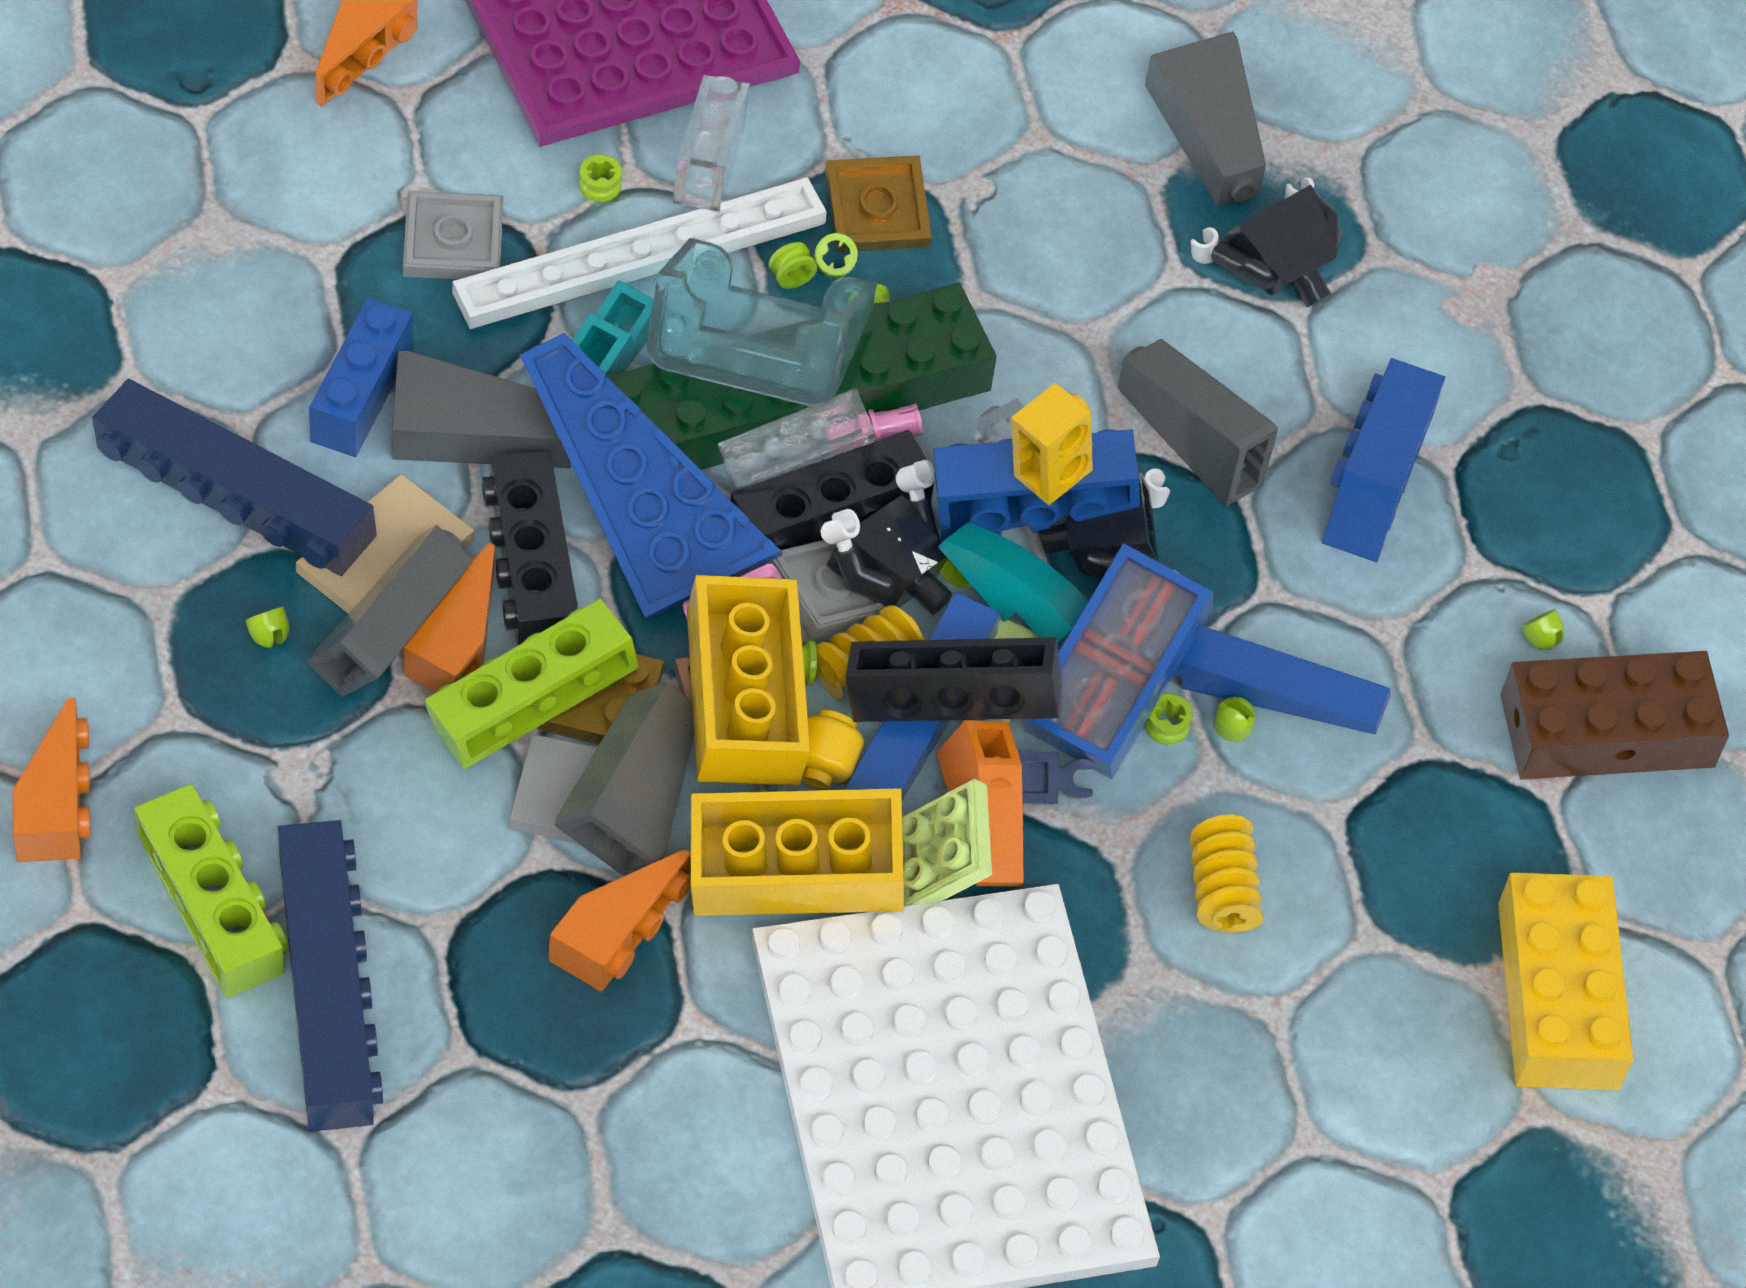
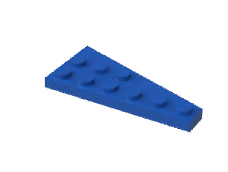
[520,333,783,621]

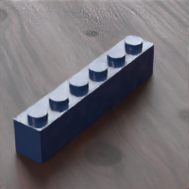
[92,378,377,577]
[278,820,383,1132]

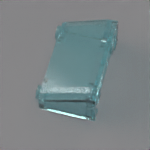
[647,238,877,407]

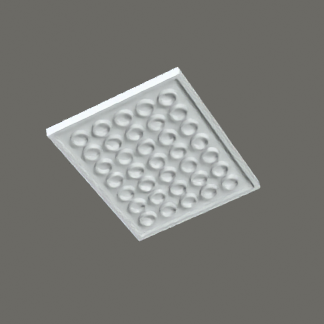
[751,884,1160,1288]

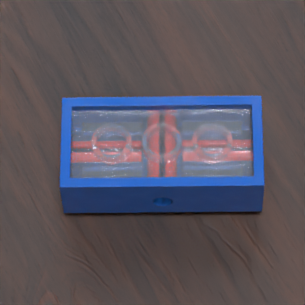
[1022,543,1213,779]

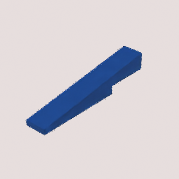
[845,592,1001,800]
[1174,626,1391,735]

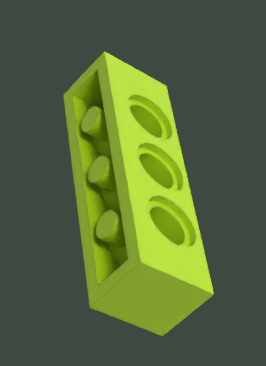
[425,598,639,770]
[134,784,289,999]

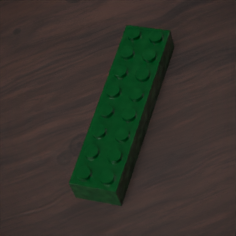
[607,282,997,470]

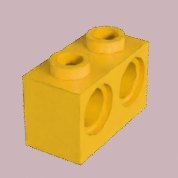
[1011,382,1093,505]

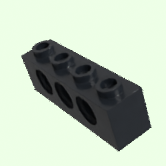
[730,430,934,550]
[482,450,578,646]
[846,637,1062,722]

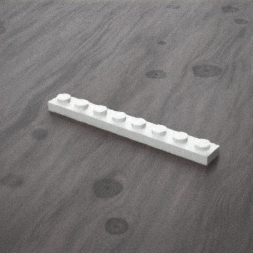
[452,177,827,329]

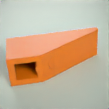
[315,0,418,107]
[401,542,495,693]
[13,698,91,862]
[936,720,1024,887]
[549,849,691,992]

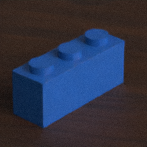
[309,297,413,458]

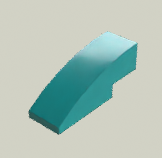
[572,280,664,376]
[938,522,1089,643]

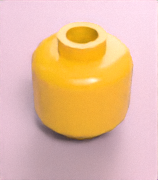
[801,710,864,790]

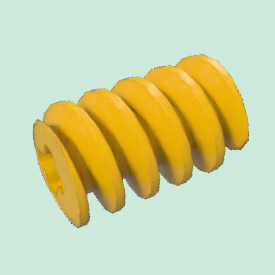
[816,605,925,702]
[1189,814,1264,933]

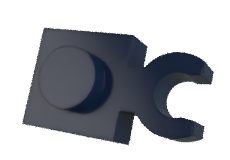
[1018,751,1093,805]

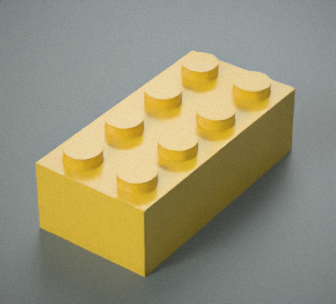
[687,575,810,785]
[691,789,904,916]
[1498,873,1633,1090]

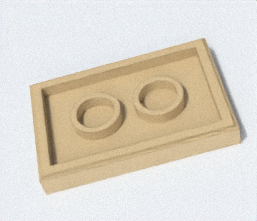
[296,473,474,614]

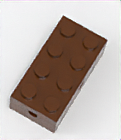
[1500,651,1729,780]

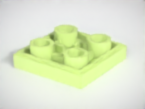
[902,778,992,906]

